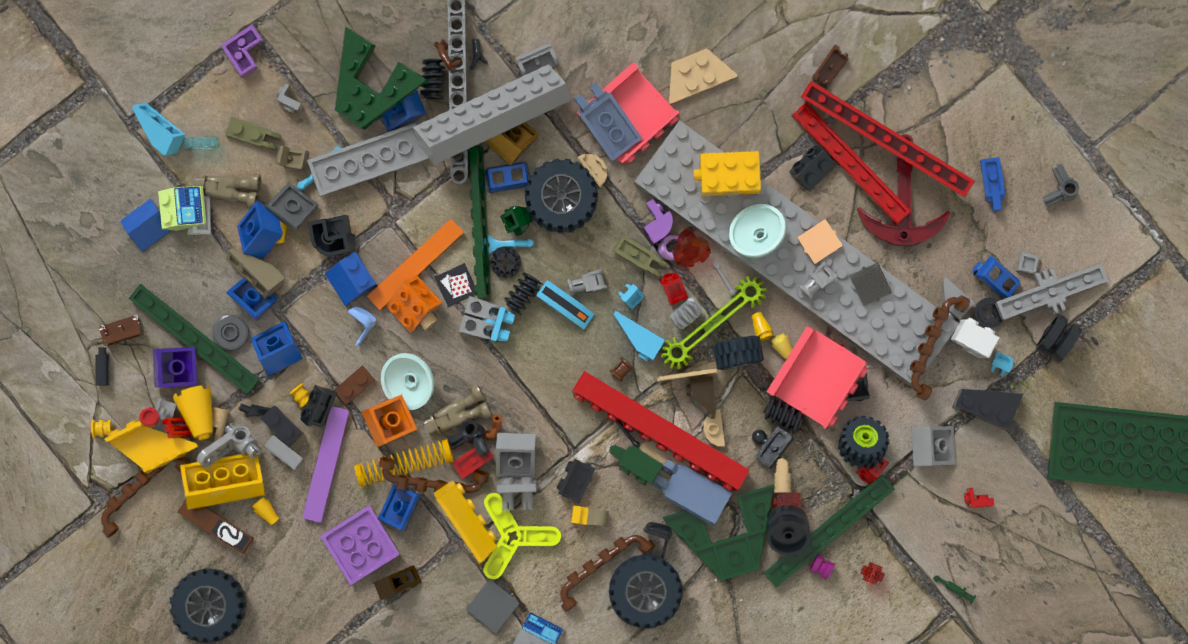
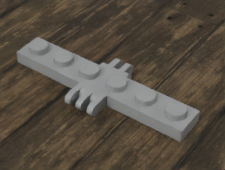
[995,264,1108,321]

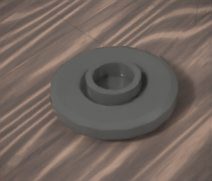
[212,315,249,351]

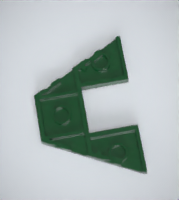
[335,27,429,130]
[662,484,774,581]

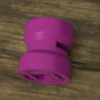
[809,555,835,580]

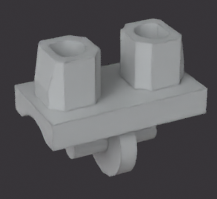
[149,398,177,434]

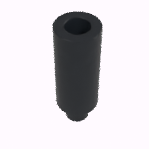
[95,347,110,386]

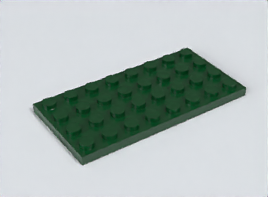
[1047,402,1188,494]

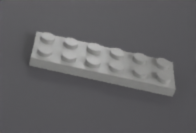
[307,123,429,197]

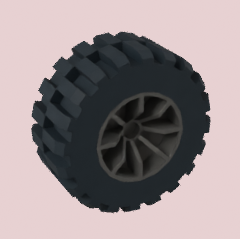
[525,158,598,234]
[609,554,683,629]
[169,568,247,643]

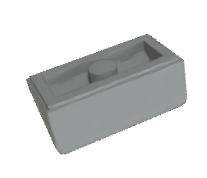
[265,435,303,470]

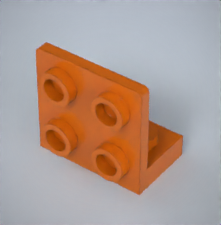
[386,275,442,333]

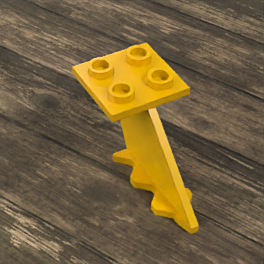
[105,420,198,474]

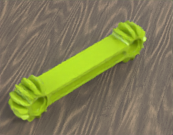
[661,276,767,370]

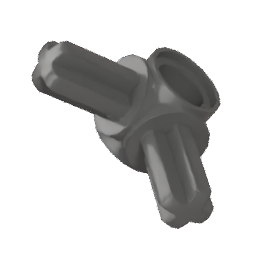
[1042,164,1079,207]

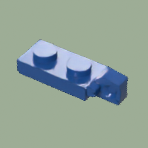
[980,157,1005,212]

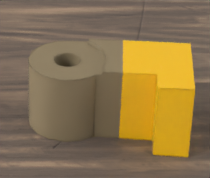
[572,506,609,527]

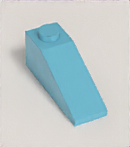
[132,103,186,156]
[613,311,665,362]

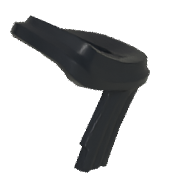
[643,522,672,559]

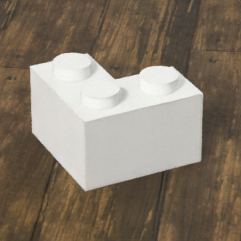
[951,318,999,358]

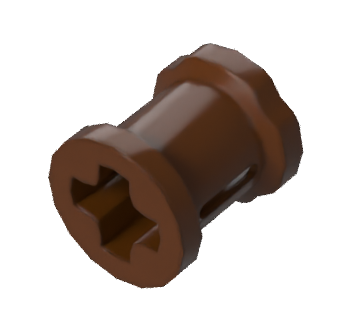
[610,357,635,382]

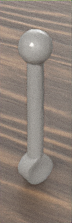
[712,261,736,296]

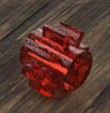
[860,562,885,585]

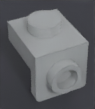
[276,84,303,113]

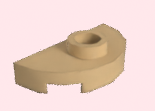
[577,154,607,188]
[703,409,725,447]

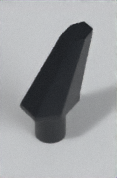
[238,403,271,417]

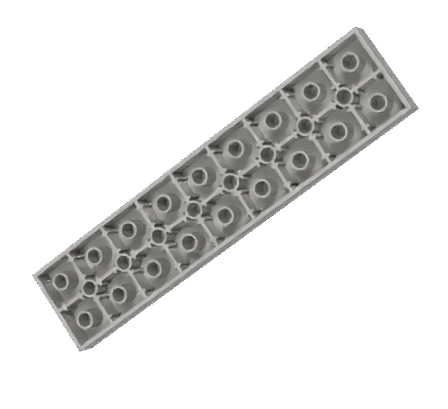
[634,120,959,387]

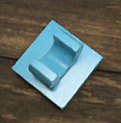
[619,284,645,310]
[991,351,1014,377]

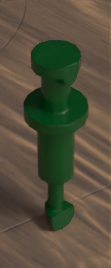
[933,575,976,604]

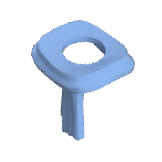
[348,307,376,346]

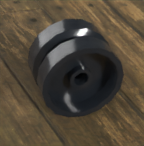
[1036,314,1082,363]
[767,505,810,556]

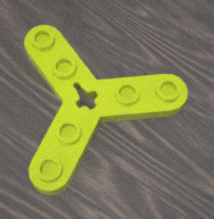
[484,493,561,579]

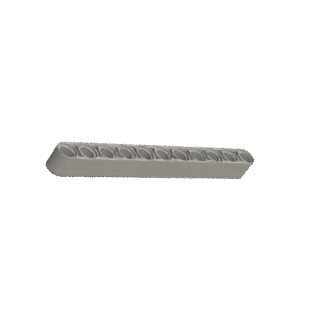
[448,0,468,186]

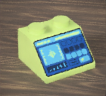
[158,186,206,231]

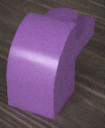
[643,199,673,245]

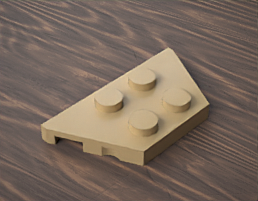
[669,48,738,105]

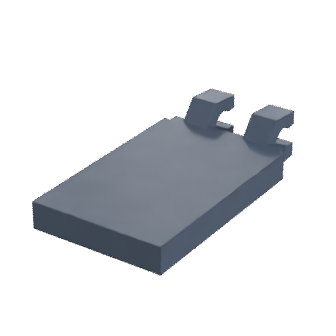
[573,83,643,161]
[652,460,732,526]

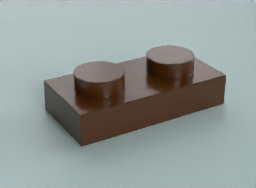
[334,365,375,405]

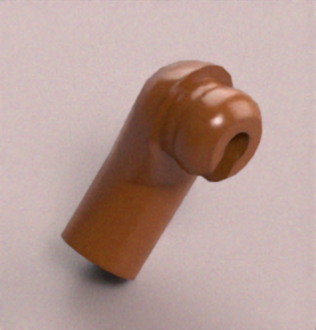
[485,415,502,441]

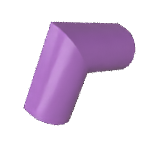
[221,25,263,78]

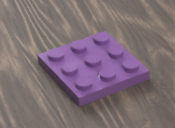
[320,505,400,585]

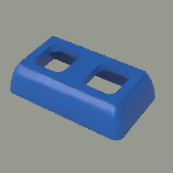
[485,162,530,193]
[976,256,1021,299]

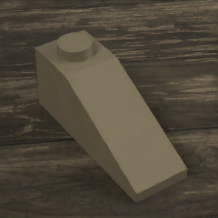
[226,248,285,299]

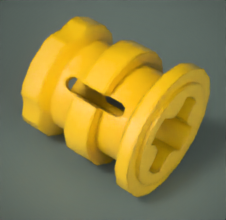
[288,383,309,408]
[91,419,113,439]

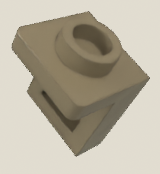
[277,146,309,171]

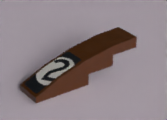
[177,499,254,554]

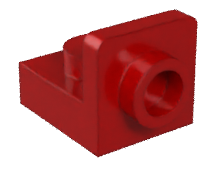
[659,273,688,305]
[856,458,889,485]
[964,488,994,508]

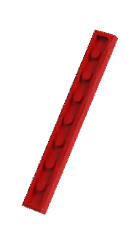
[792,102,911,225]

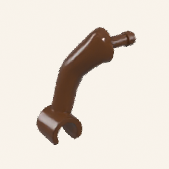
[434,39,462,71]

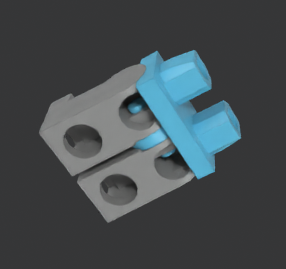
[459,296,515,342]

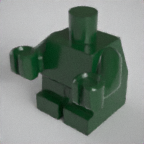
[500,206,532,237]

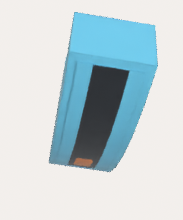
[536,280,595,330]

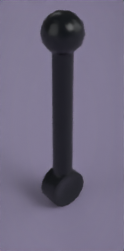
[616,420,640,448]

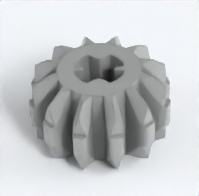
[670,298,703,329]

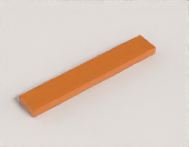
[367,219,464,310]

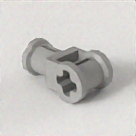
[799,261,838,300]
[567,269,608,296]

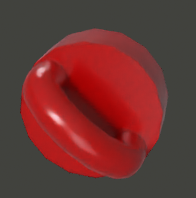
[139,407,160,428]

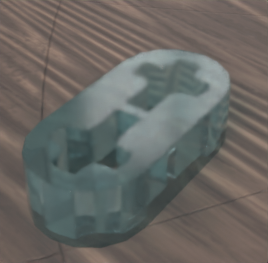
[183,136,219,150]

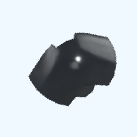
[308,215,356,256]

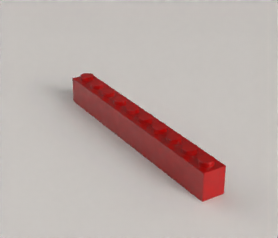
[801,81,976,198]
[572,371,750,492]

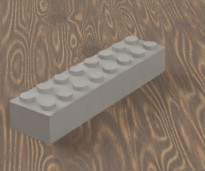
[413,64,570,165]

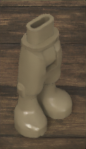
[194,173,261,208]
[423,384,493,435]

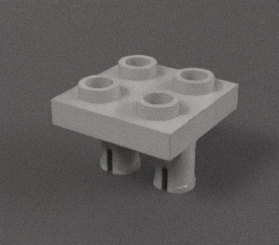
[497,477,537,510]

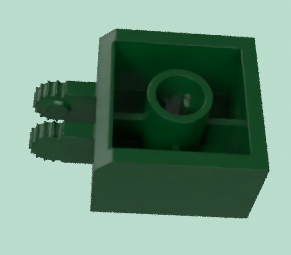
[609,445,663,486]

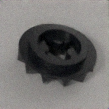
[490,247,521,278]
[974,297,1002,328]

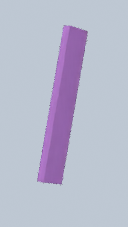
[302,406,350,523]

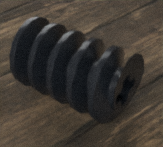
[420,58,446,100]
[504,272,543,316]
[763,396,806,435]

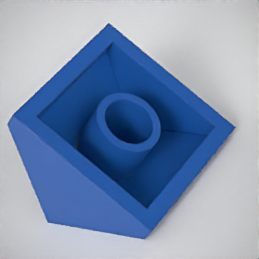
[120,199,172,252]
[226,278,278,321]
[378,484,421,531]

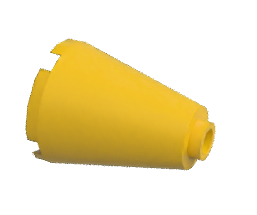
[173,385,213,441]

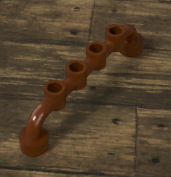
[910,295,970,401]
[101,457,191,538]
[379,457,490,495]
[560,535,655,612]

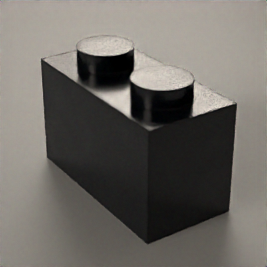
[261,405,304,447]

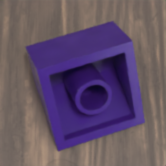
[152,347,197,388]

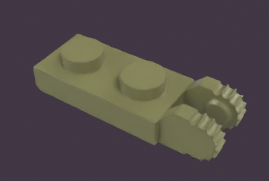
[225,117,281,151]
[613,235,668,278]

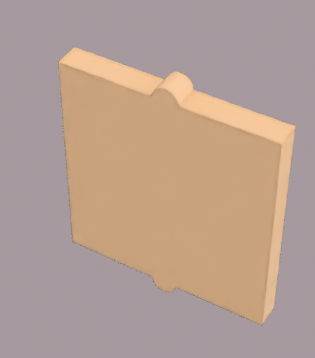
[797,219,843,264]

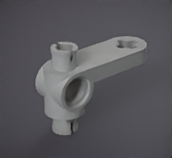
[197,423,261,468]

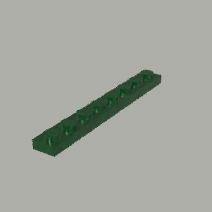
[468,146,491,300]
[128,284,260,394]
[763,474,895,588]

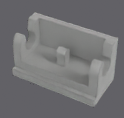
[515,43,559,76]

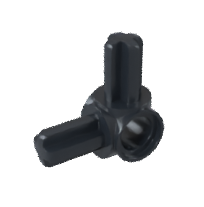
[448,420,489,457]

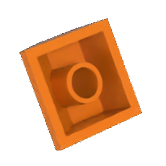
[361,394,417,447]

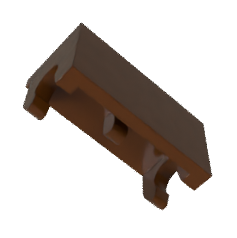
[811,44,849,89]
[99,315,144,346]

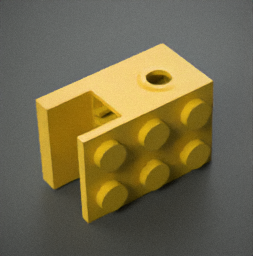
[694,151,761,196]

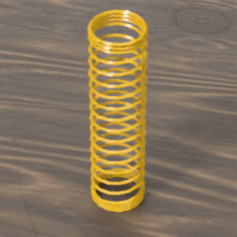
[354,439,454,488]

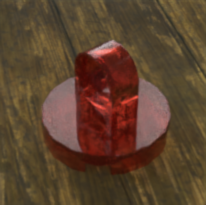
[672,230,711,268]

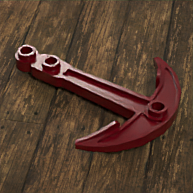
[857,134,951,246]

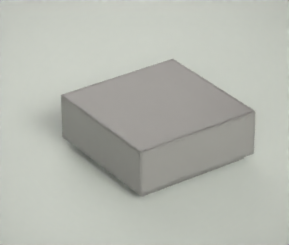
[1016,252,1040,275]

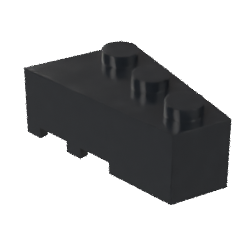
[952,389,1023,430]

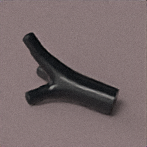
[470,39,488,70]

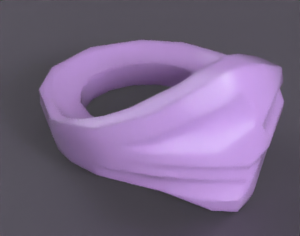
[658,235,686,260]

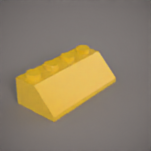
[180,453,265,510]
[434,480,497,564]

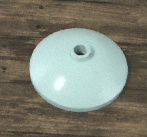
[729,204,786,257]
[381,353,434,410]

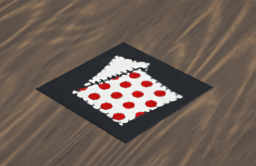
[435,263,476,307]

